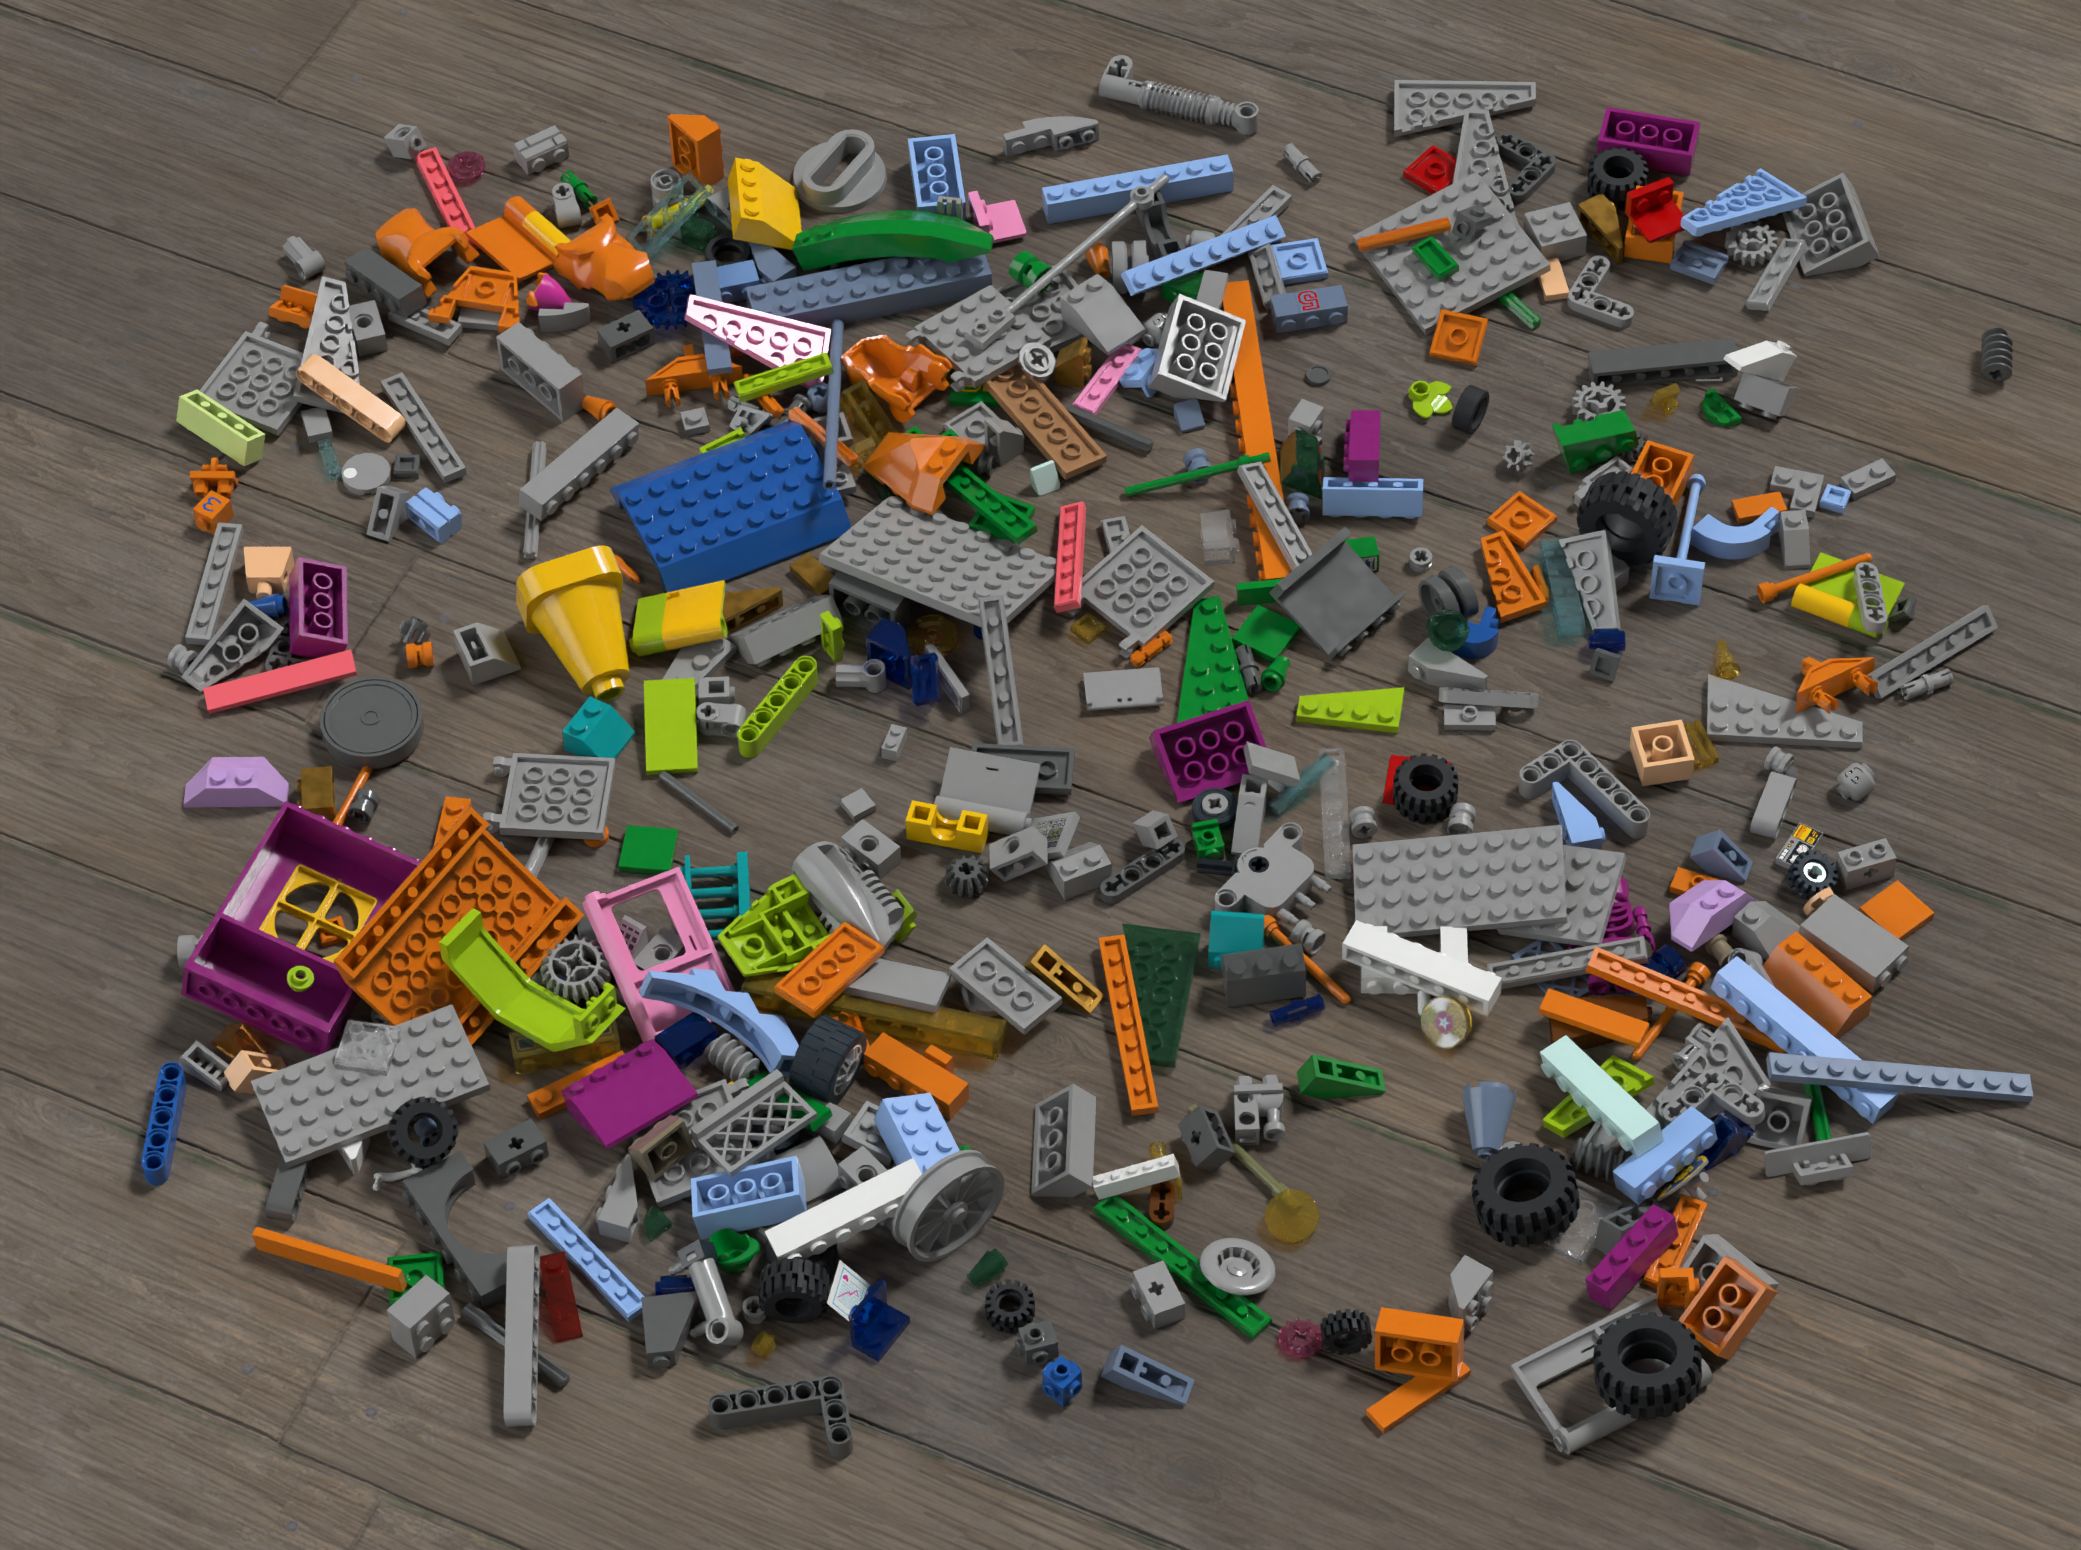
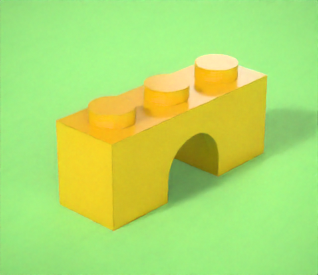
[905,800,989,854]

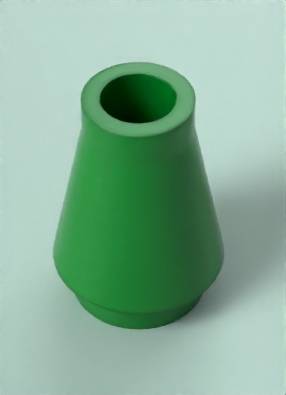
[1261,655,1290,691]

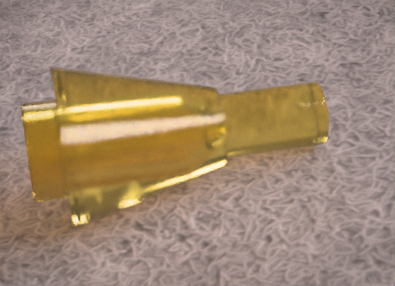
[1715,640,1740,680]

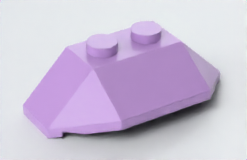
[183,757,289,808]
[1669,880,1758,952]

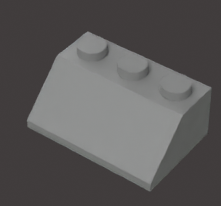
[1682,1234,1779,1290]

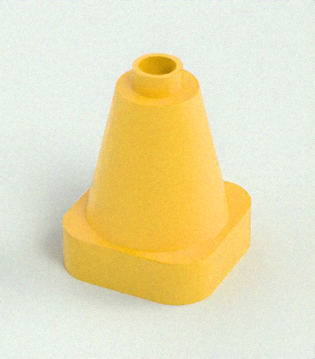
[516,546,630,702]

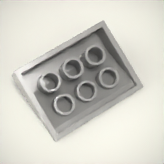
[1782,172,1880,276]
[1148,294,1246,402]

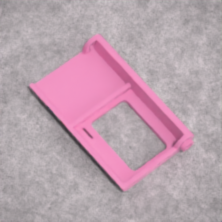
[582,867,735,1044]

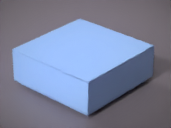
[1819,484,1851,514]

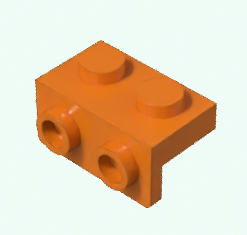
[269,285,318,329]
[1656,1266,1700,1310]

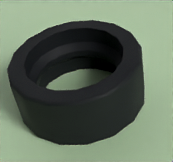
[705,234,751,267]
[1452,385,1490,434]

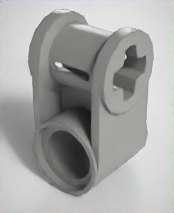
[552,183,582,229]
[705,187,732,230]
[697,702,746,738]

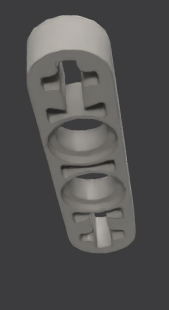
[1853,562,1887,633]
[1438,687,1539,708]

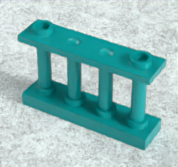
[680,852,751,941]

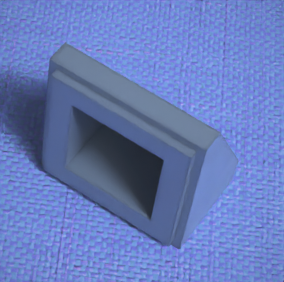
[1174,398,1205,433]

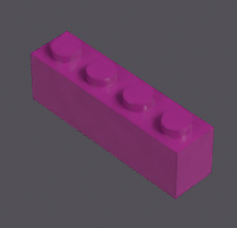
[1344,410,1381,482]
[1585,1204,1679,1310]

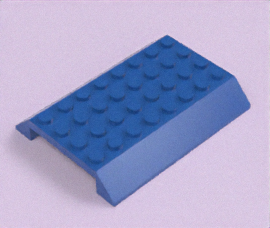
[610,420,851,593]

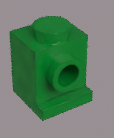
[1192,819,1224,860]

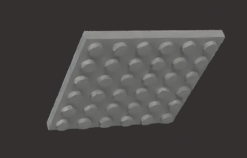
[1353,172,1551,335]

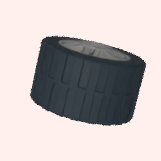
[789,1015,867,1105]

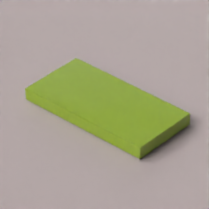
[644,678,698,775]

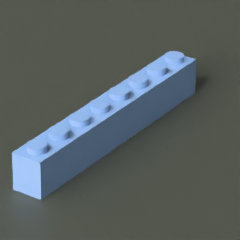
[1042,154,1233,224]
[1711,956,1900,1124]

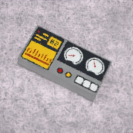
[1775,822,1823,869]

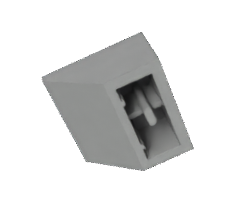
[453,622,521,685]
[1448,1255,1495,1336]

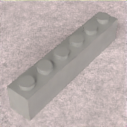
[519,408,639,521]

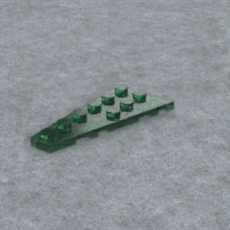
[1122,923,1201,1068]

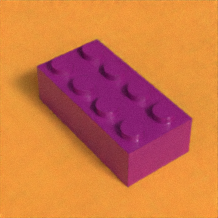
[1597,107,1700,176]
[289,557,348,658]

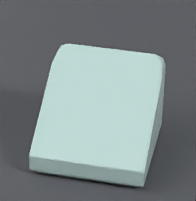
[1030,460,1060,496]

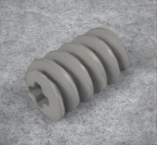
[703,1033,761,1083]

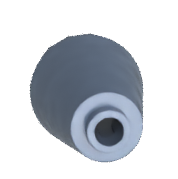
[1462,1081,1516,1160]

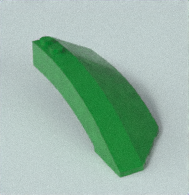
[792,210,994,271]

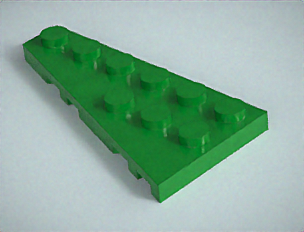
[1177,596,1248,723]

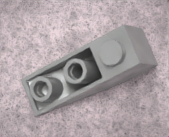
[1231,774,1268,855]
[595,1155,640,1243]

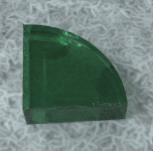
[644,1204,672,1242]

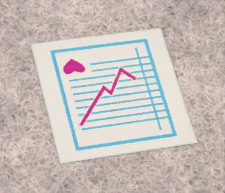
[827,1260,874,1331]

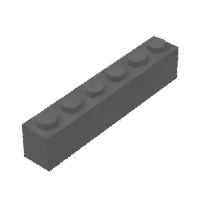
[1587,338,1738,388]

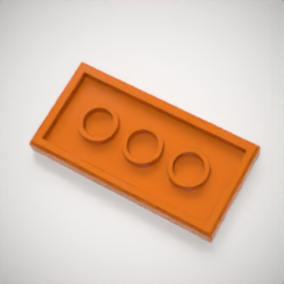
[774,922,885,1018]

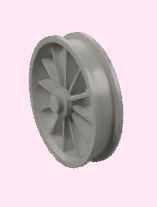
[893,1150,1004,1262]

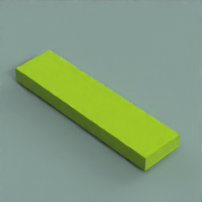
[734,352,834,403]

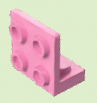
[968,191,1027,243]

